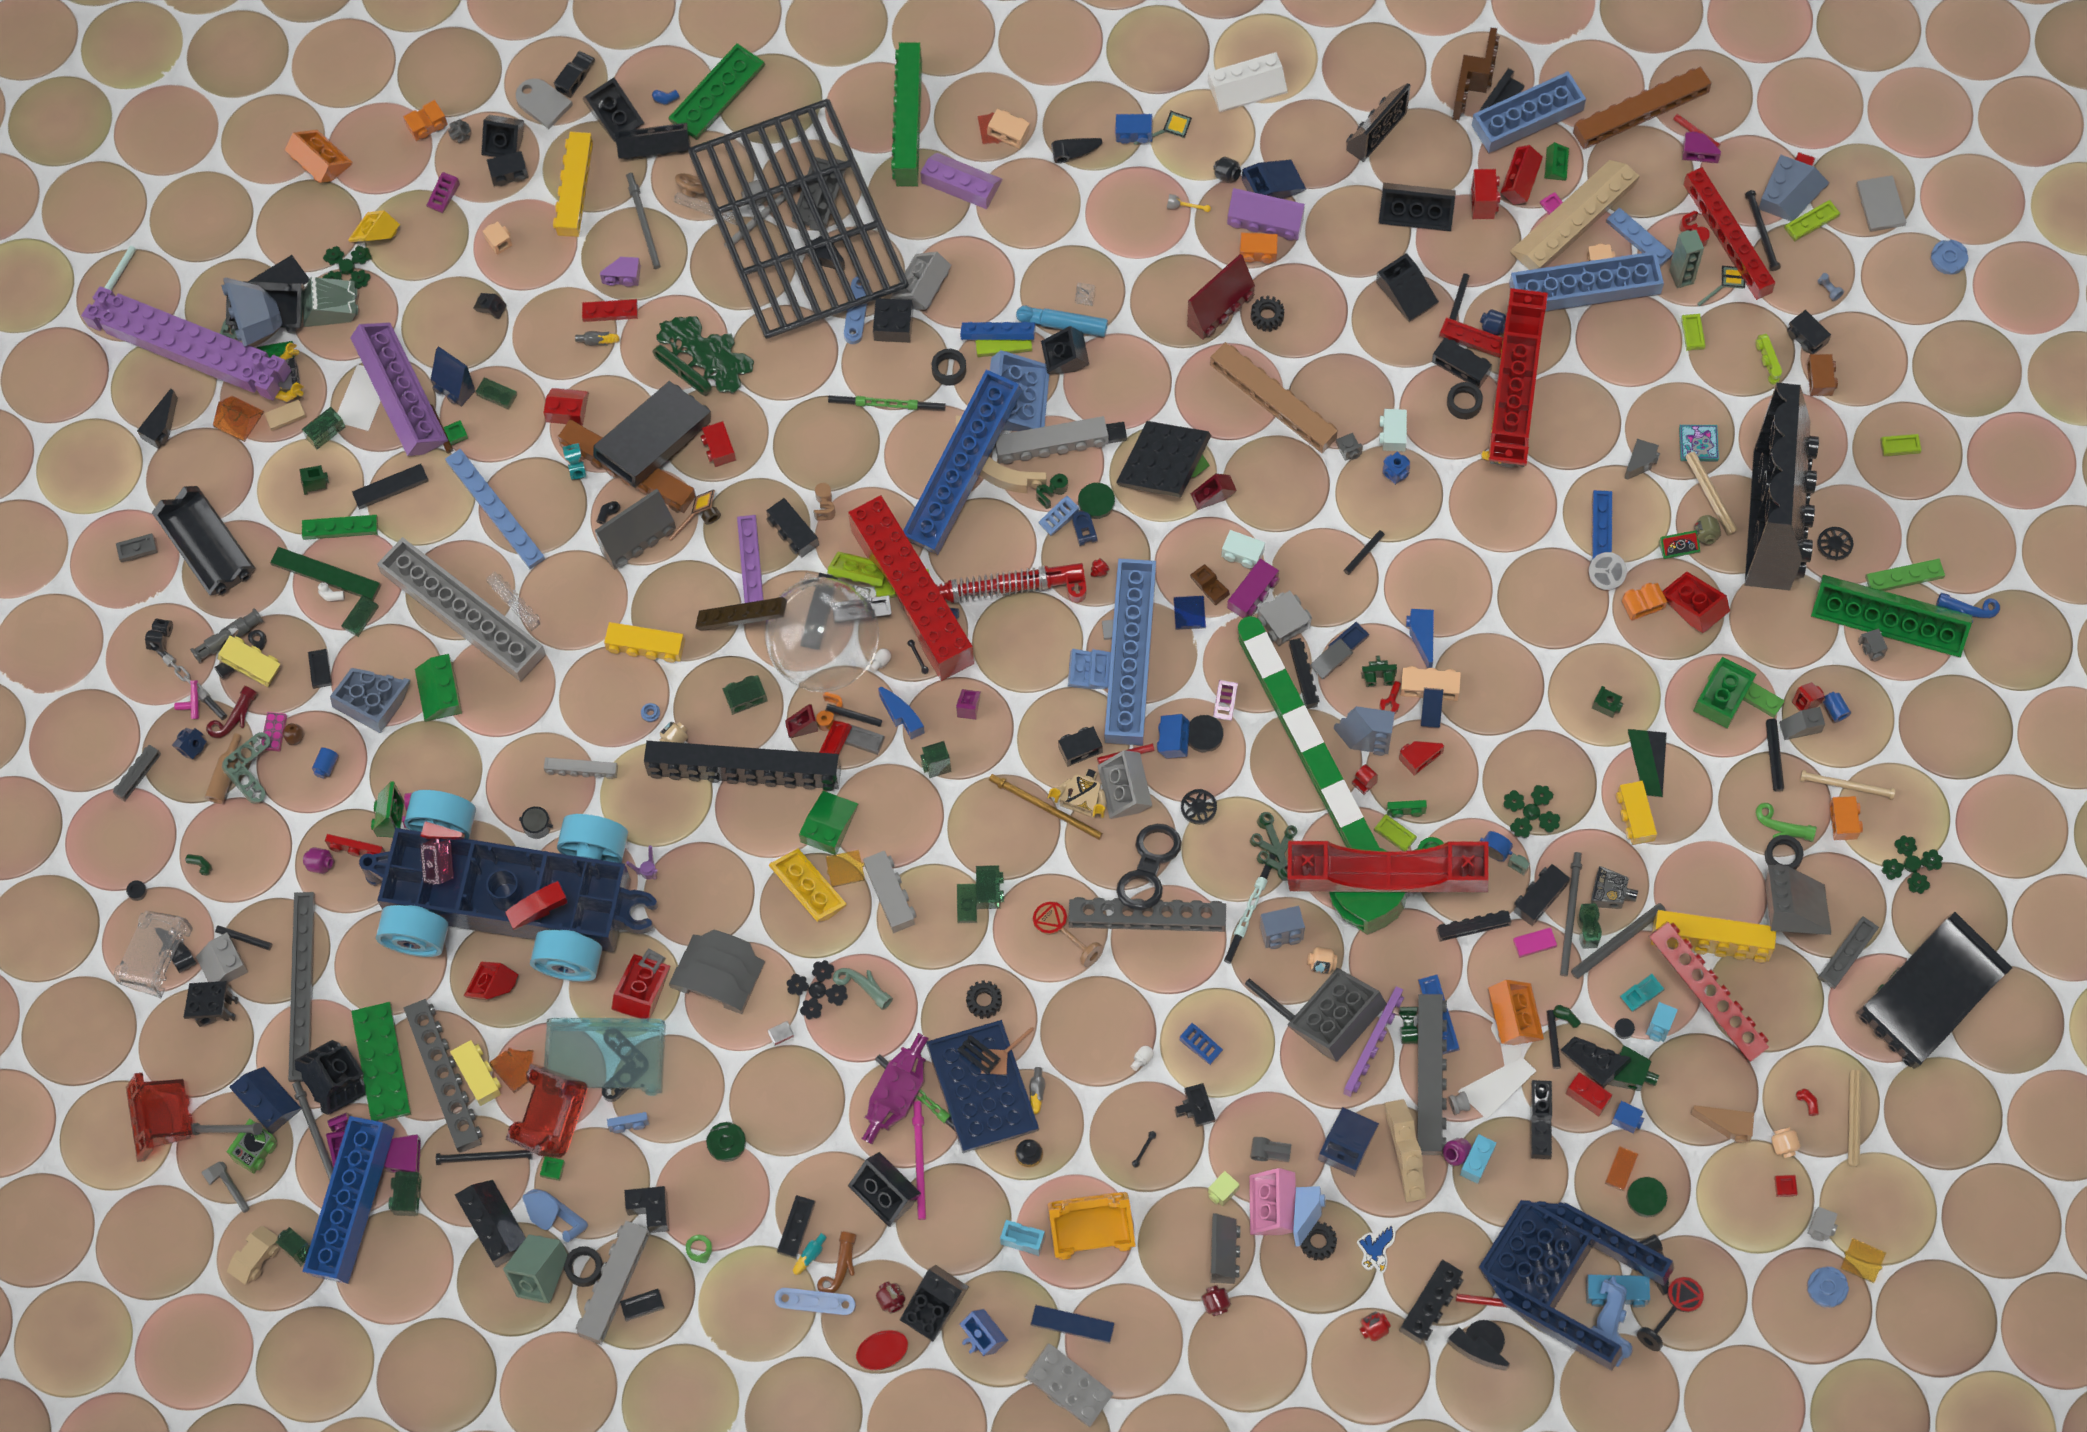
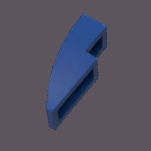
[878,687,925,739]

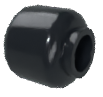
[1213,156,1241,183]

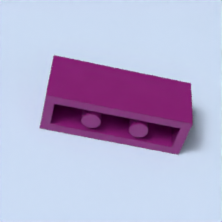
[1227,558,1280,618]

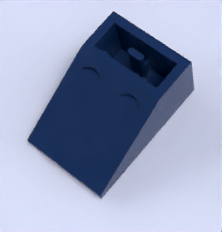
[1242,159,1306,199]
[1318,1107,1379,1177]

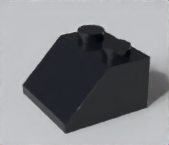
[481,115,524,157]
[1041,326,1089,374]

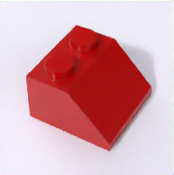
[543,388,589,426]

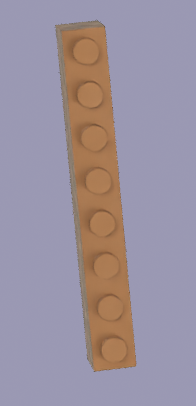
[1210,342,1338,454]

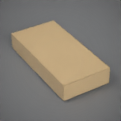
[264,399,306,431]

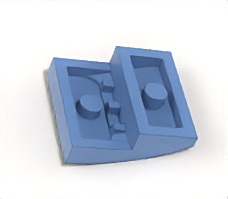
[1068,649,1111,689]

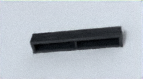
[1289,638,1320,709]
[1436,910,1512,942]

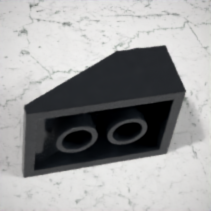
[583,77,644,142]

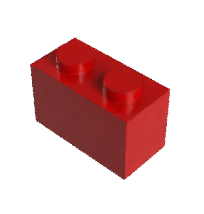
[700,421,736,467]
[1566,1072,1613,1117]

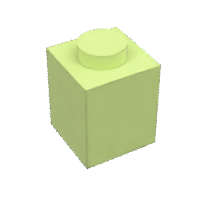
[1208,1171,1240,1206]

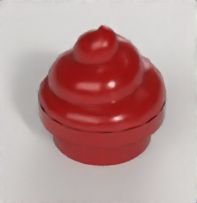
[1090,558,1110,577]

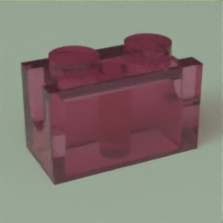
[420,839,454,884]

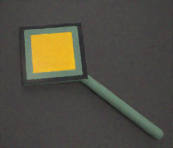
[1134,110,1192,145]

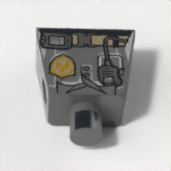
[1590,866,1638,909]

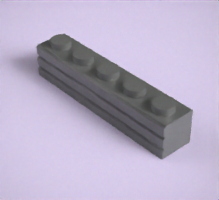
[113,745,161,802]

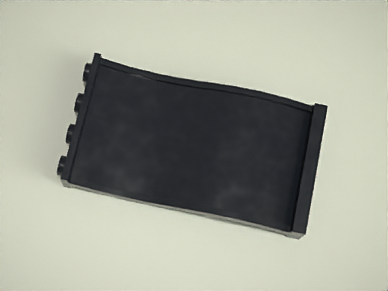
[1856,912,2013,1069]

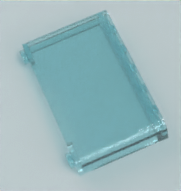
[542,1018,666,1096]

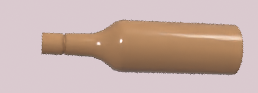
[205,733,241,804]

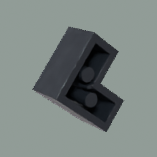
[624,1186,669,1233]

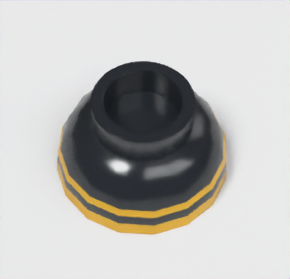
[1015,1139,1044,1168]

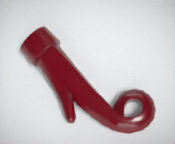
[206,685,258,738]

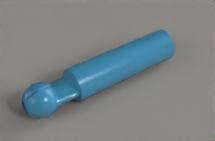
[1016,305,1108,337]

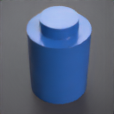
[1823,692,1851,723]
[312,747,339,778]

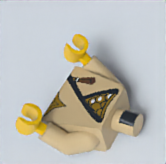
[1047,769,1107,818]

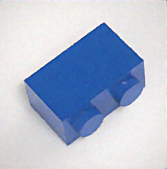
[1115,114,1153,144]
[1157,714,1190,759]

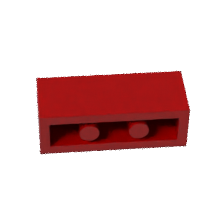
[1500,145,1543,205]

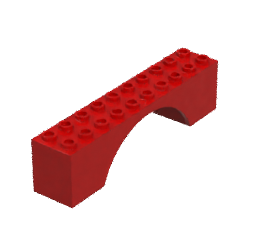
[848,495,974,681]
[1287,841,1488,892]

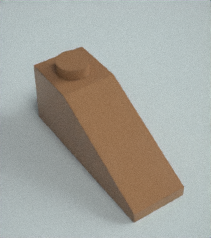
[1691,1105,1754,1143]

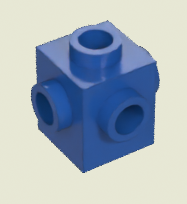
[1383,451,1410,485]

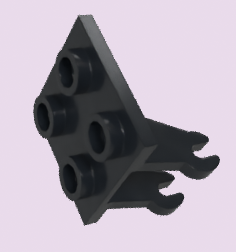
[183,981,238,1021]

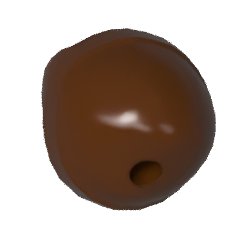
[283,723,303,745]

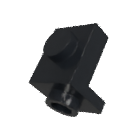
[473,293,506,319]

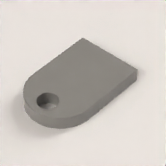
[516,79,573,129]

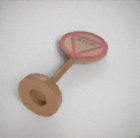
[1032,901,1104,967]

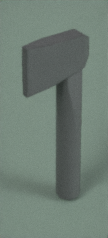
[201,1162,250,1213]

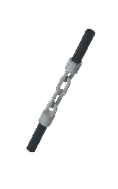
[150,642,227,720]

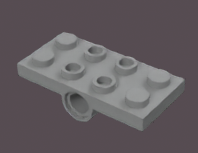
[1024,1343,1114,1427]

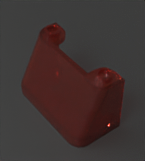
[505,1064,588,1158]

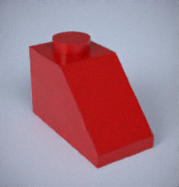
[1792,682,1825,711]
[1399,741,1445,776]

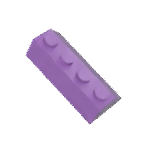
[920,153,1002,209]
[1227,188,1305,240]

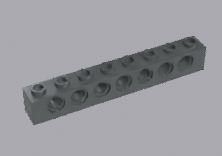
[1069,897,1226,932]
[403,999,483,1154]

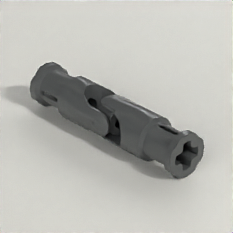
[190,608,264,664]

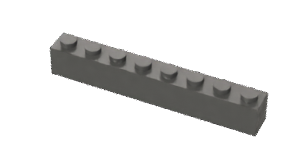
[1418,994,1447,1155]

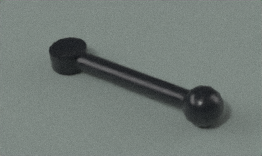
[907,639,929,674]
[1132,1131,1156,1168]

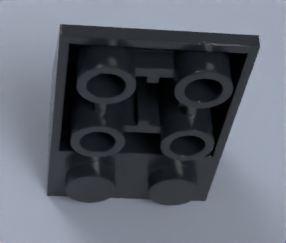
[1376,253,1439,322]
[900,1265,969,1342]

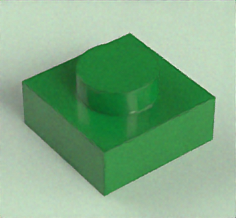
[443,420,468,445]
[540,1156,565,1181]

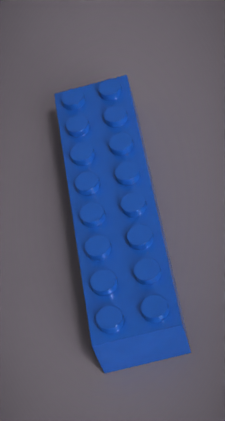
[302,1116,395,1284]

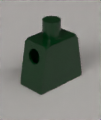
[1608,1045,1659,1091]

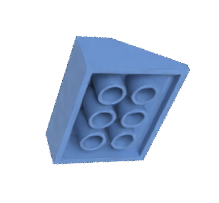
[990,350,1049,431]

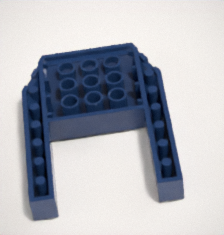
[1479,1200,1674,1371]

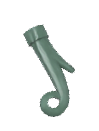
[833,968,893,1010]

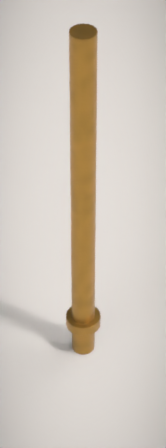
[989,774,1103,840]

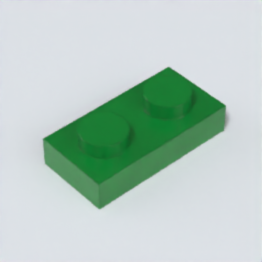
[1386,800,1427,818]

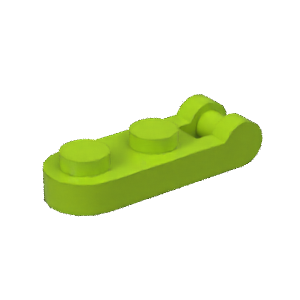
[1755,333,1782,385]

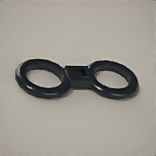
[1116,823,1182,910]

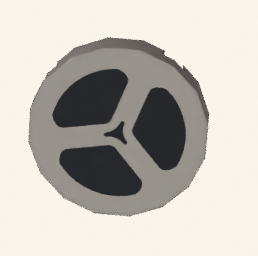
[1589,552,1627,590]

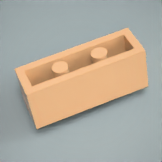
[1400,666,1461,701]

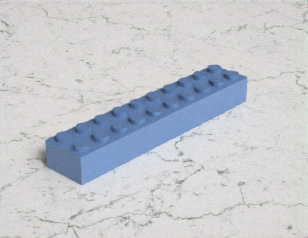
[1105,559,1156,746]

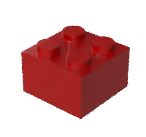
[1471,169,1500,219]

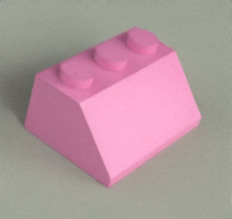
[1249,1168,1296,1235]

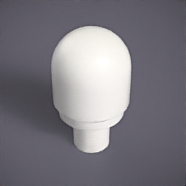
[869,648,891,672]
[1131,1046,1154,1071]

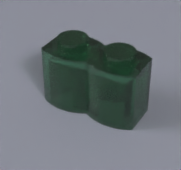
[1577,903,1602,949]

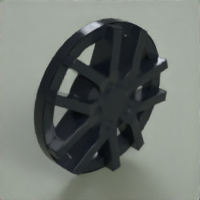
[1817,527,1854,561]

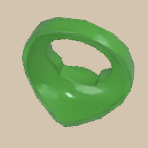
[685,1235,712,1263]

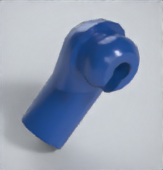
[652,90,680,105]

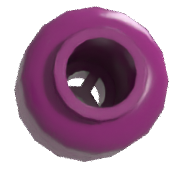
[303,847,334,874]
[1443,1138,1472,1166]

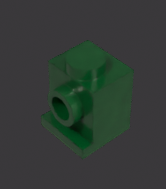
[299,465,329,495]
[1592,686,1624,718]

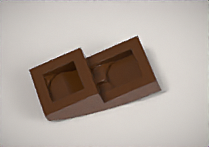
[1190,564,1230,605]

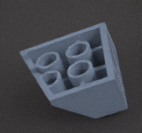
[1759,155,1829,221]
[330,668,411,733]
[1334,706,1395,756]

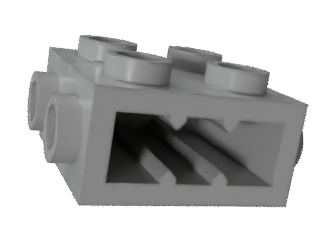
[1257,591,1312,646]

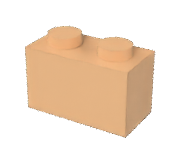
[987,109,1030,149]

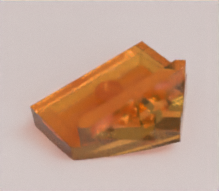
[489,1048,534,1093]

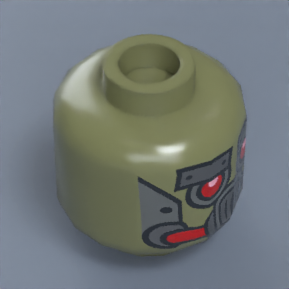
[1694,515,1721,544]

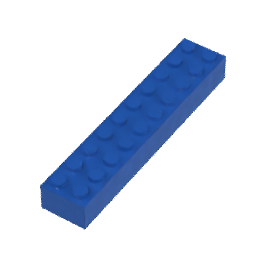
[903,369,1022,555]

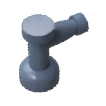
[1817,273,1844,301]

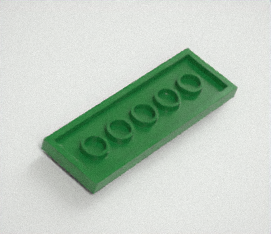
[668,43,765,140]
[351,1002,412,1122]

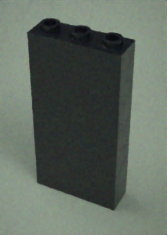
[593,381,711,488]

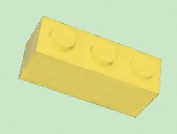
[218,636,280,687]
[450,1040,502,1106]

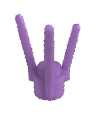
[626,845,658,880]

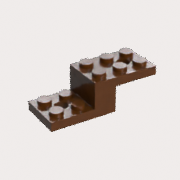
[1452,27,1500,121]

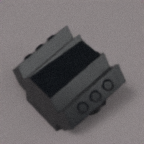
[295,1040,366,1115]

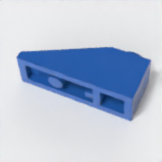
[1406,609,1434,668]

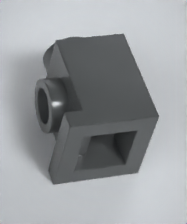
[1858,629,1888,661]

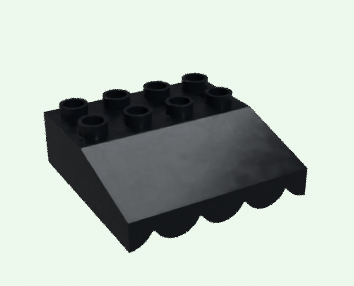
[1744,382,1819,591]

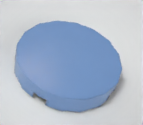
[1931,240,1968,275]
[1807,1267,1849,1308]

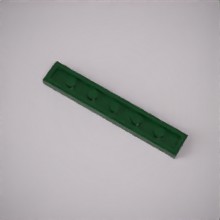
[270,547,381,601]

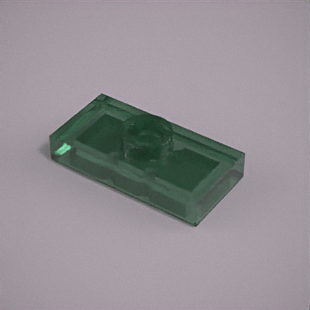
[957,884,977,923]

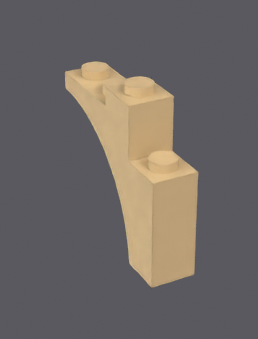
[1385,1099,1426,1202]

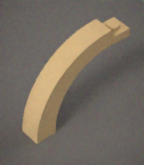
[956,416,1047,493]

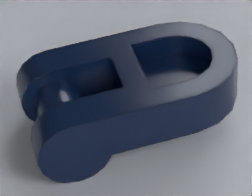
[1073,511,1098,546]

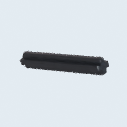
[1766,718,1784,792]

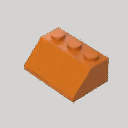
[285,130,353,183]
[1488,980,1544,1045]

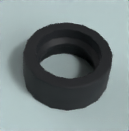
[931,348,967,386]
[1447,382,1483,419]
[1765,835,1804,870]
[564,1246,603,1287]

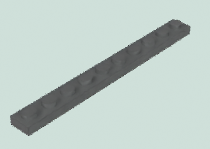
[288,892,315,1082]

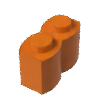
[1622,583,1668,620]

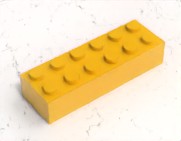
[1651,910,1776,963]

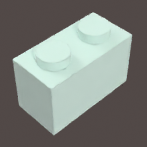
[1379,409,1407,451]
[1221,530,1265,569]

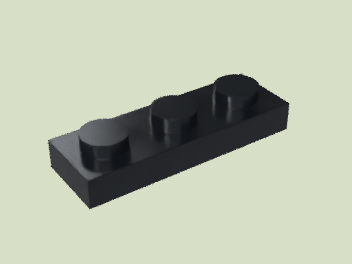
[777,1195,816,1259]

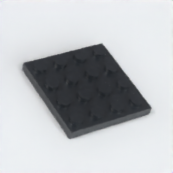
[1116,421,1212,498]

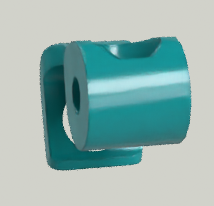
[562,443,586,480]

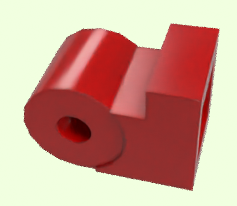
[1352,764,1378,795]

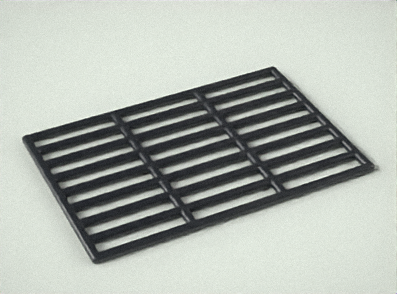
[688,99,909,339]

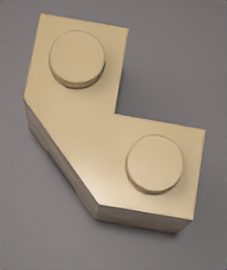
[226,1225,281,1285]

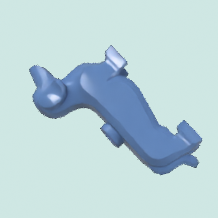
[1591,1276,1633,1367]

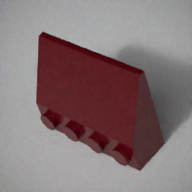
[1187,254,1255,340]

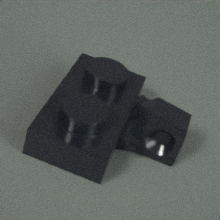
[1174,1083,1216,1127]

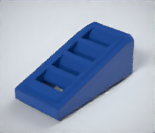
[1180,1023,1223,1065]

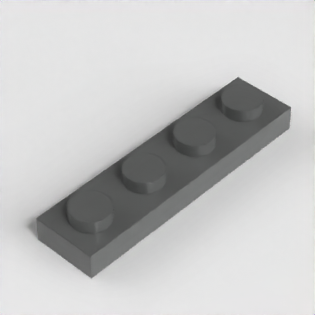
[1818,916,1879,989]

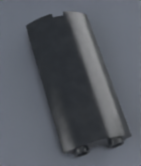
[152,486,255,596]

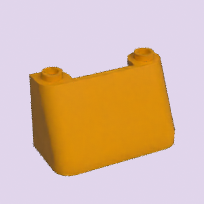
[1048,1192,1136,1260]

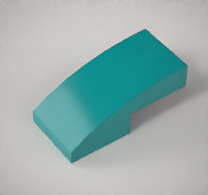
[1620,974,1665,1012]

